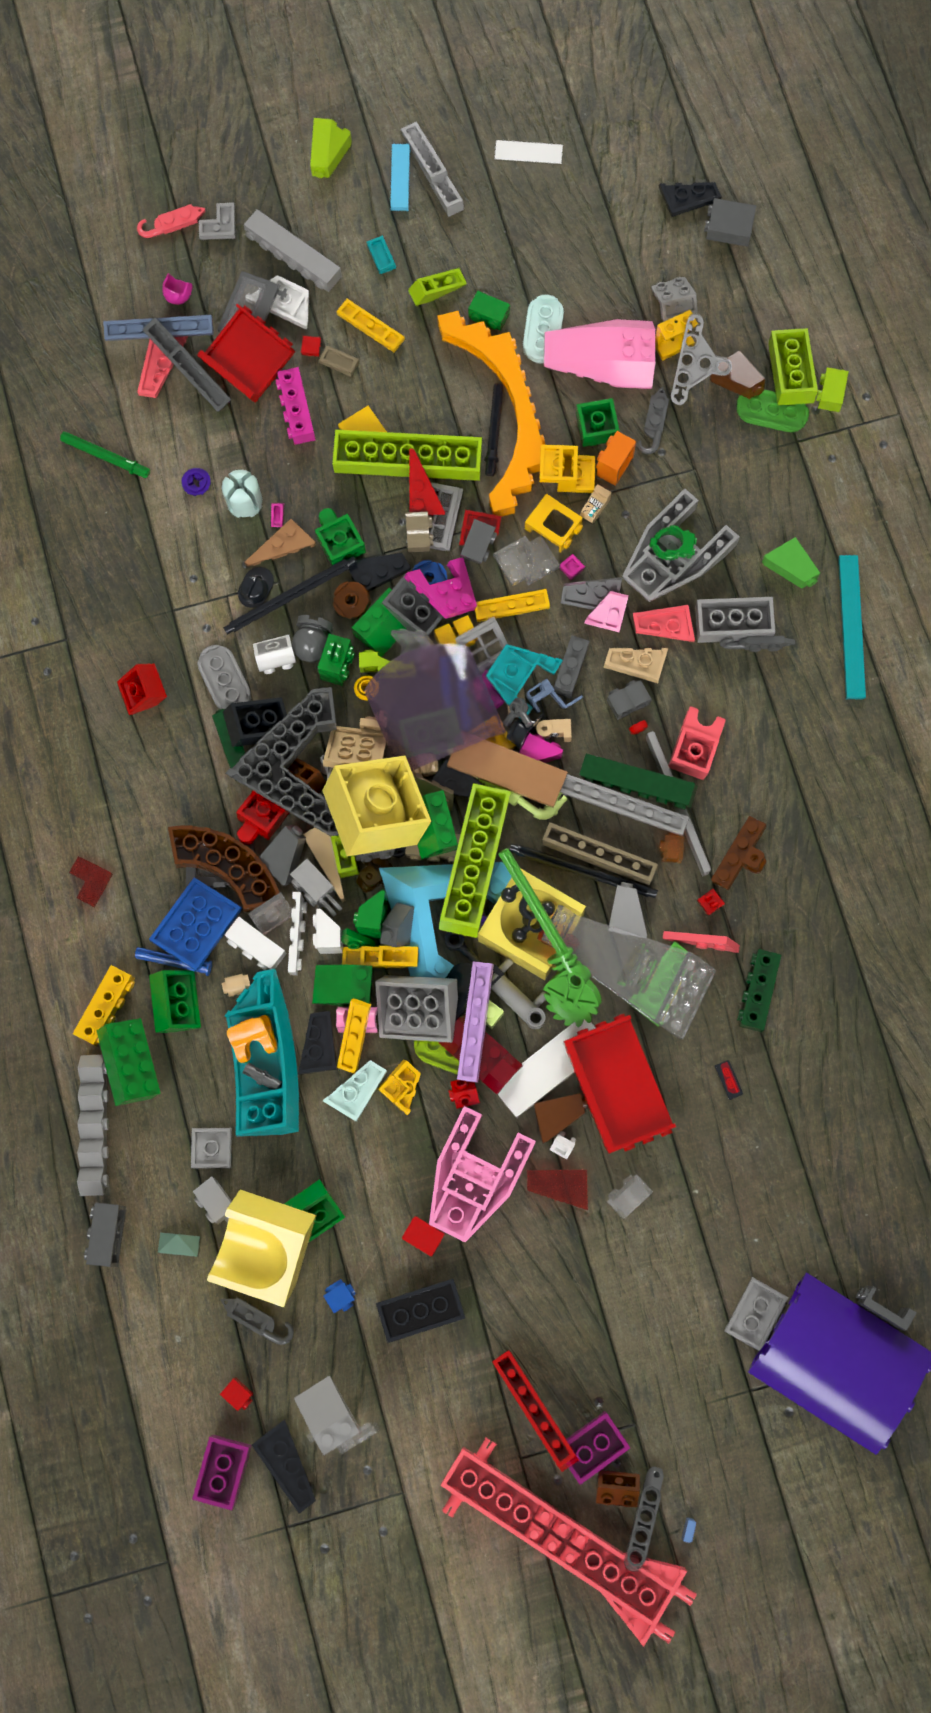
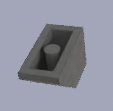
[380,902,414,947]

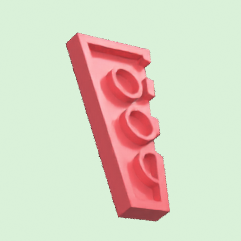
[137,336,189,398]

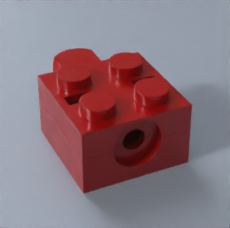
[236,791,290,845]

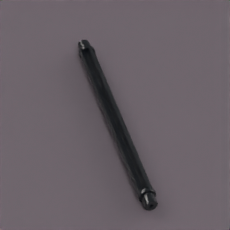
[223,556,357,635]
[510,844,658,898]

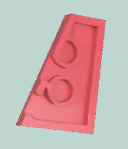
[633,605,695,642]

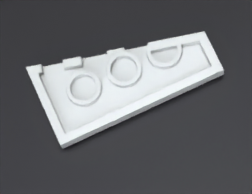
[288,892,307,975]

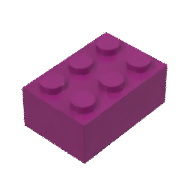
[566,1411,630,1485]
[192,1435,252,1511]

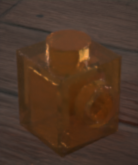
[659,833,685,863]

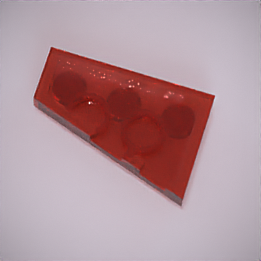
[527,1170,588,1210]

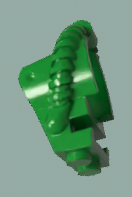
[649,525,697,561]

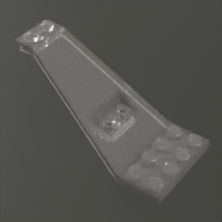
[541,905,716,1039]

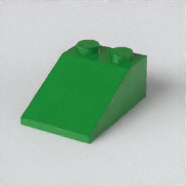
[312,965,374,1006]

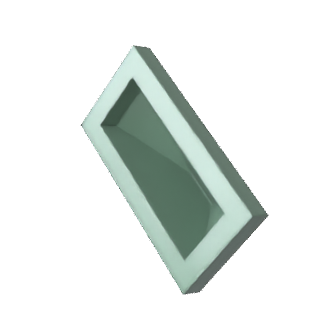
[158,1233,200,1257]

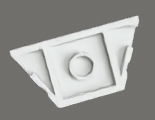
[245,275,309,330]

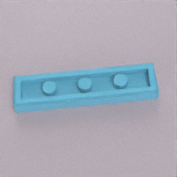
[391,144,410,211]

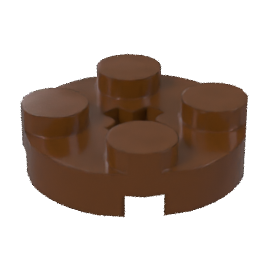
[333,581,371,620]

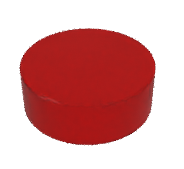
[629,720,648,735]

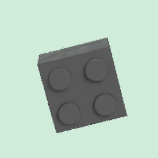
[460,519,497,565]

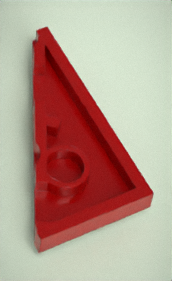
[409,449,445,515]

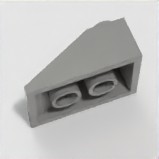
[294,1376,362,1455]

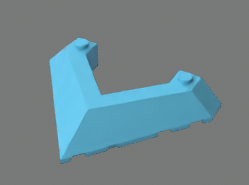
[379,862,512,978]

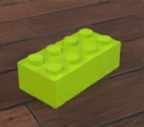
[768,328,818,405]

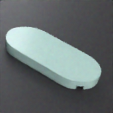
[523,295,564,363]

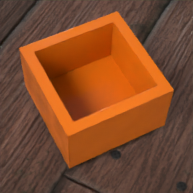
[596,431,636,486]

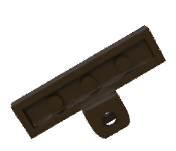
[356,857,393,893]

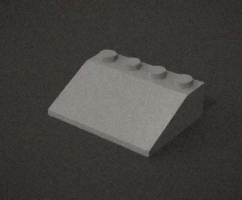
[375,975,458,1043]

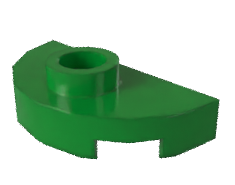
[341,928,375,949]

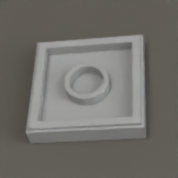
[191,1128,232,1168]

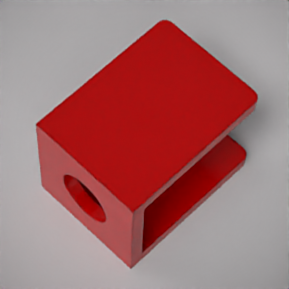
[402,1216,445,1257]

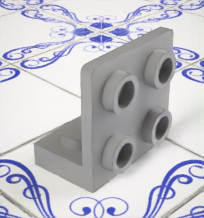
[651,277,698,322]

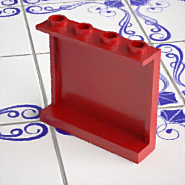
[197,304,295,403]

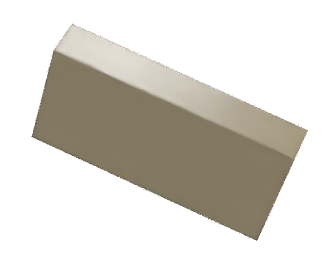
[319,345,359,377]

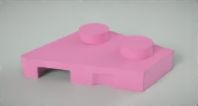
[585,591,629,632]

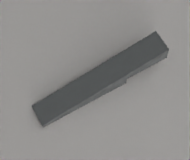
[142,317,231,412]

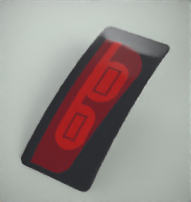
[715,1060,743,1100]

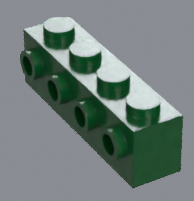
[737,949,781,1032]

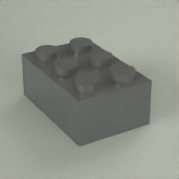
[84,1203,127,1267]

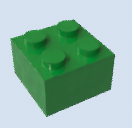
[576,398,620,447]

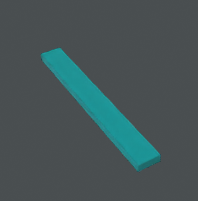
[838,555,866,699]

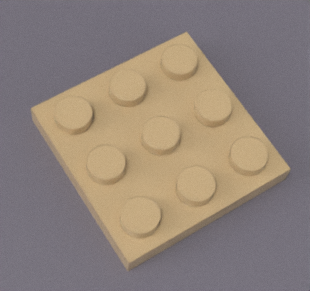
[323,726,388,768]

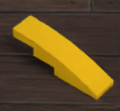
[342,946,419,968]

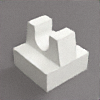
[550,1131,576,1159]

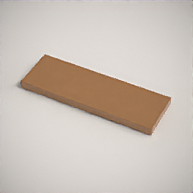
[447,731,568,808]

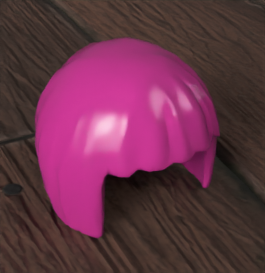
[162,274,193,305]

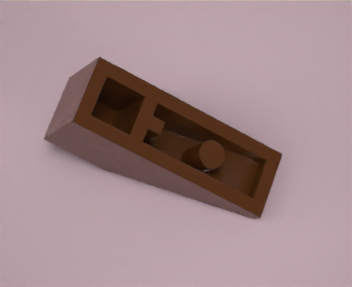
[287,758,326,794]

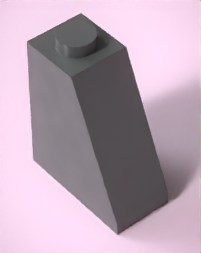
[259,825,306,886]

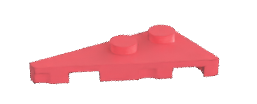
[663,931,740,953]

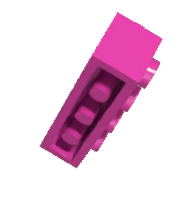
[275,367,315,445]

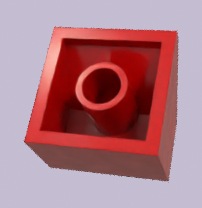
[117,664,167,715]

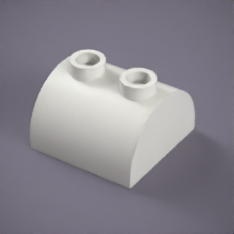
[253,635,296,674]

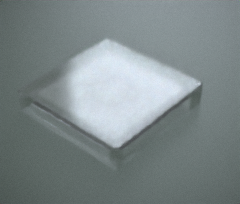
[248,892,292,935]

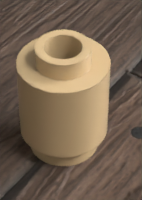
[222,974,250,997]

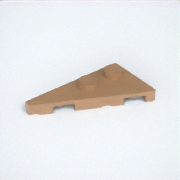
[245,519,316,567]

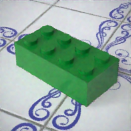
[96,1018,161,1106]

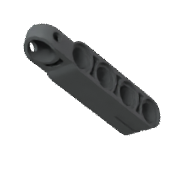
[624,1466,664,1572]

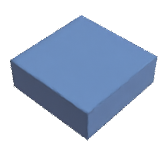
[682,1517,696,1543]

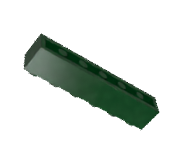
[579,753,698,810]

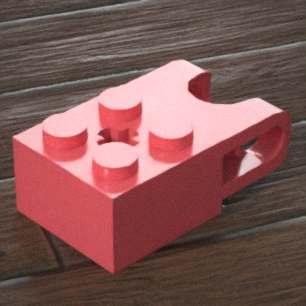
[668,706,725,780]

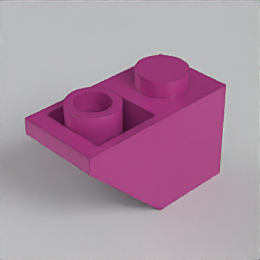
[519,733,563,763]

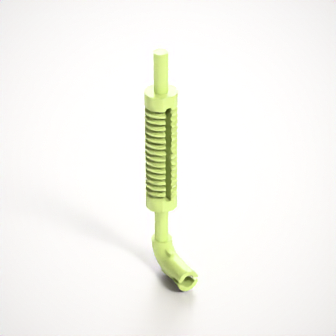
[446,748,568,820]

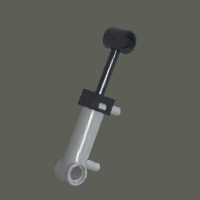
[445,932,546,1029]

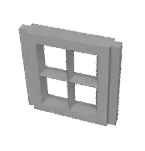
[454,616,508,677]

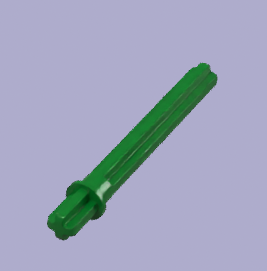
[60,431,150,478]

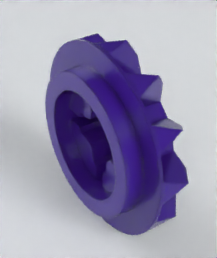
[181,468,211,497]

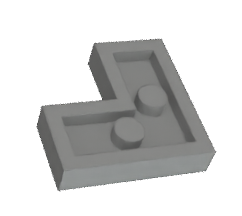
[199,203,235,240]

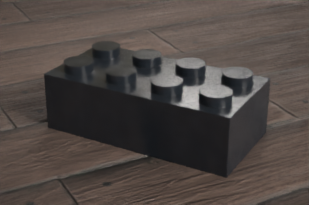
[376,1278,466,1343]

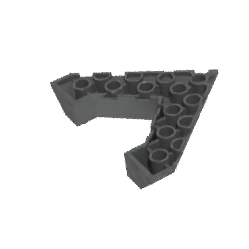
[225,687,339,836]

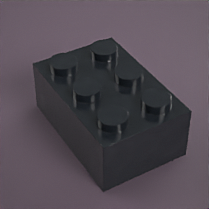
[223,697,287,747]

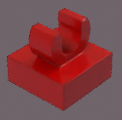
[697,889,725,916]

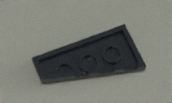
[252,1419,316,1514]

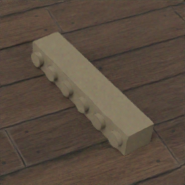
[542,822,658,886]

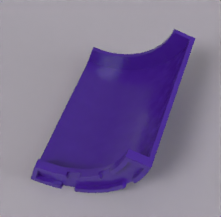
[748,1273,931,1455]

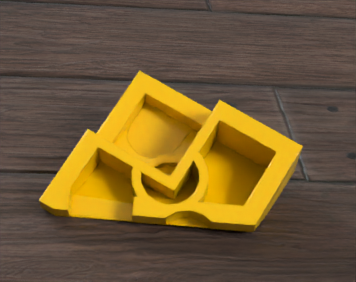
[378,1060,421,1115]

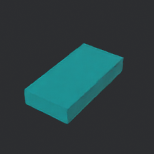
[366,235,396,274]

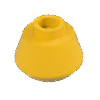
[354,676,380,701]

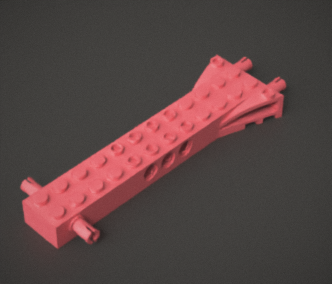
[441,1437,697,1647]

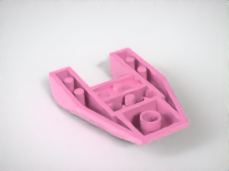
[429,1106,536,1242]

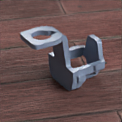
[526,679,583,714]

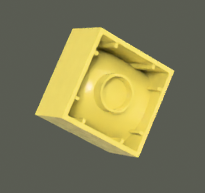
[322,756,431,857]
[478,869,586,980]
[207,1190,316,1307]

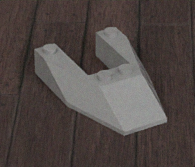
[622,489,740,602]

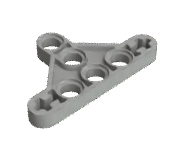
[671,313,732,405]

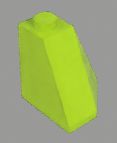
[310,118,352,178]

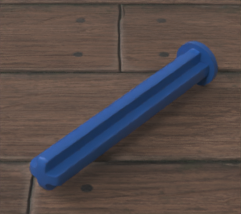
[135,947,212,976]

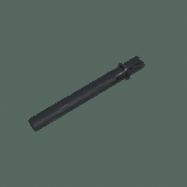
[484,383,503,477]

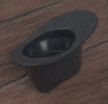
[238,567,274,608]
[507,714,544,752]

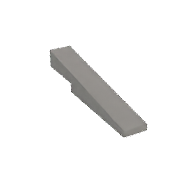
[401,122,464,217]

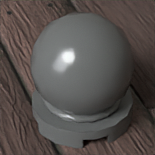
[292,615,334,663]

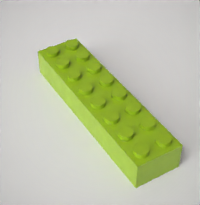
[332,430,482,481]
[439,783,511,938]

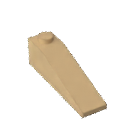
[303,828,345,903]

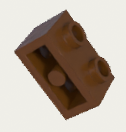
[596,1470,640,1507]

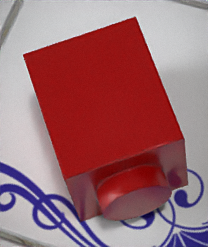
[220,1377,254,1411]

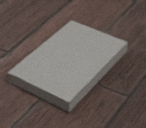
[724,1277,789,1351]

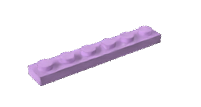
[457,962,494,1082]

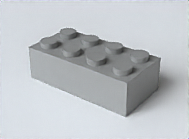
[695,597,775,643]

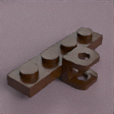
[711,816,767,890]

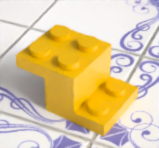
[540,445,595,493]

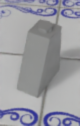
[608,882,647,939]

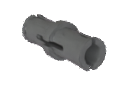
[243,1062,282,1090]

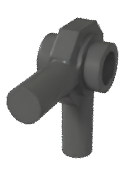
[503,698,532,728]

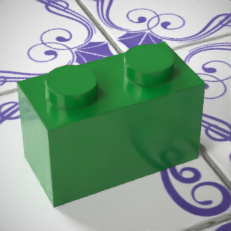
[468,290,510,331]

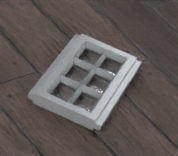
[406,482,463,551]

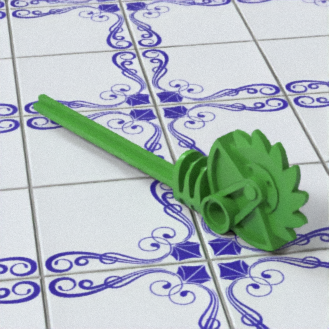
[498,849,602,1027]

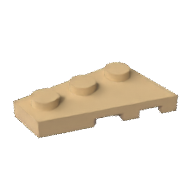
[604,648,668,683]

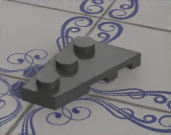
[561,577,623,610]

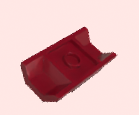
[439,1014,523,1095]

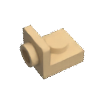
[360,710,388,732]

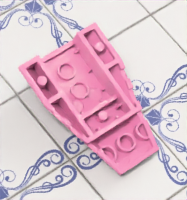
[544,319,655,389]

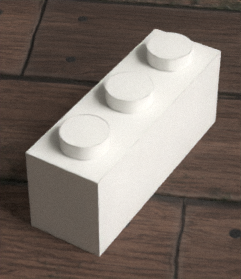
[225,917,287,971]

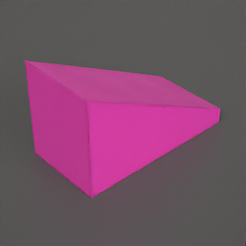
[271,503,285,527]

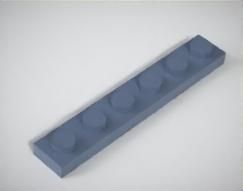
[103,315,214,341]

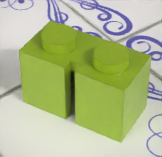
[816,367,849,412]

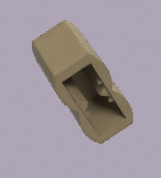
[406,512,433,552]

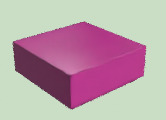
[559,554,585,580]

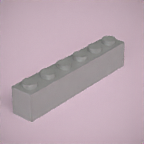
[244,209,342,292]

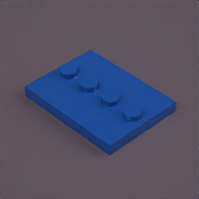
[149,877,242,971]

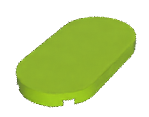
[414,1040,459,1075]

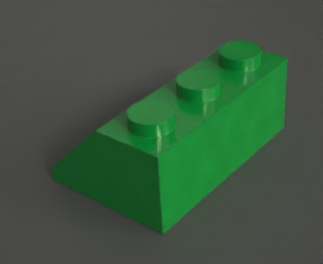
[352,588,407,657]
[417,790,458,859]
[353,890,388,939]
[149,970,201,1033]
[284,1179,345,1243]

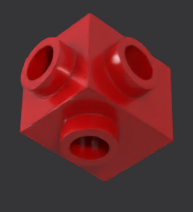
[448,1080,480,1109]

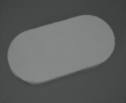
[198,645,251,710]

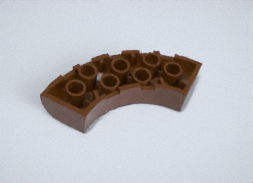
[168,825,282,913]

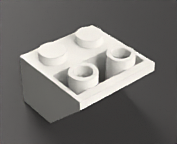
[313,909,343,954]

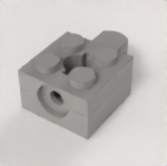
[290,859,342,917]

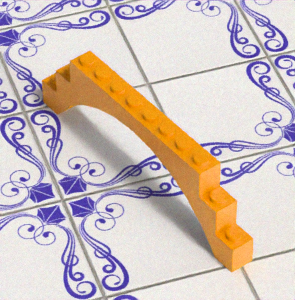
[437,311,545,516]

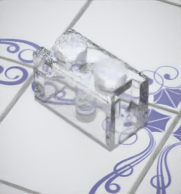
[607,1174,653,1220]

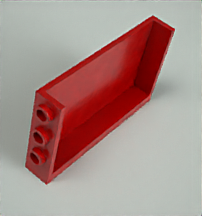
[563,1014,676,1154]

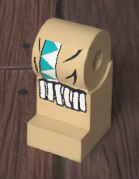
[580,484,612,524]
[536,719,572,742]

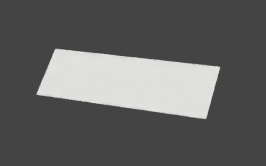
[495,140,563,164]

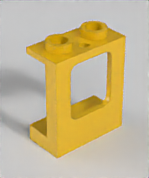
[655,310,698,361]
[525,494,583,553]

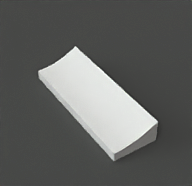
[498,1019,595,1119]

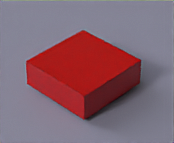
[301,336,321,357]

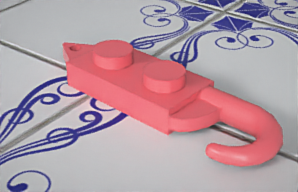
[137,204,205,238]

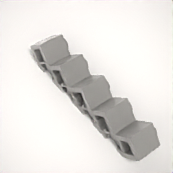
[77,1055,109,1196]

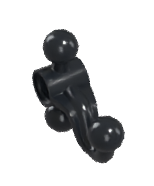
[501,884,555,943]

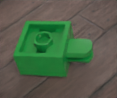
[315,508,366,566]
[318,634,355,686]

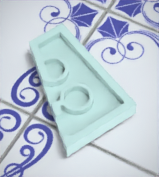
[323,1060,387,1122]

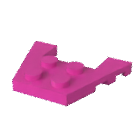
[404,557,477,619]

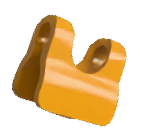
[227,1015,278,1063]

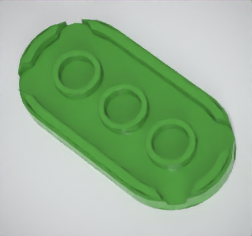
[736,390,809,432]

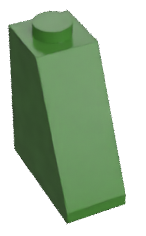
[762,537,820,589]

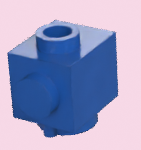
[324,1279,356,1313]

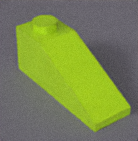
[408,268,467,306]

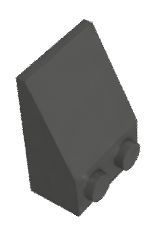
[382,575,444,643]

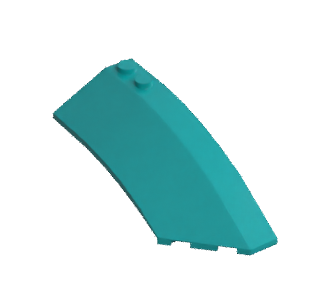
[224,969,299,1137]

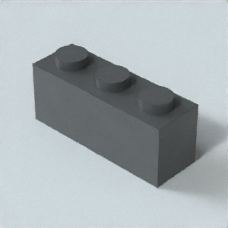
[554,635,589,699]

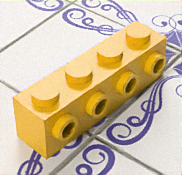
[73,965,135,1047]

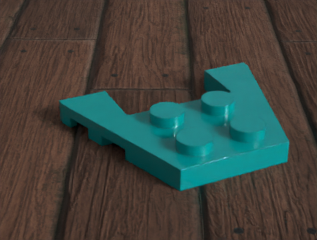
[485,644,563,719]

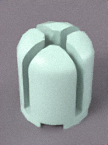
[222,470,263,518]

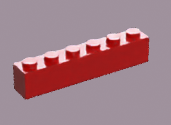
[492,1350,579,1472]

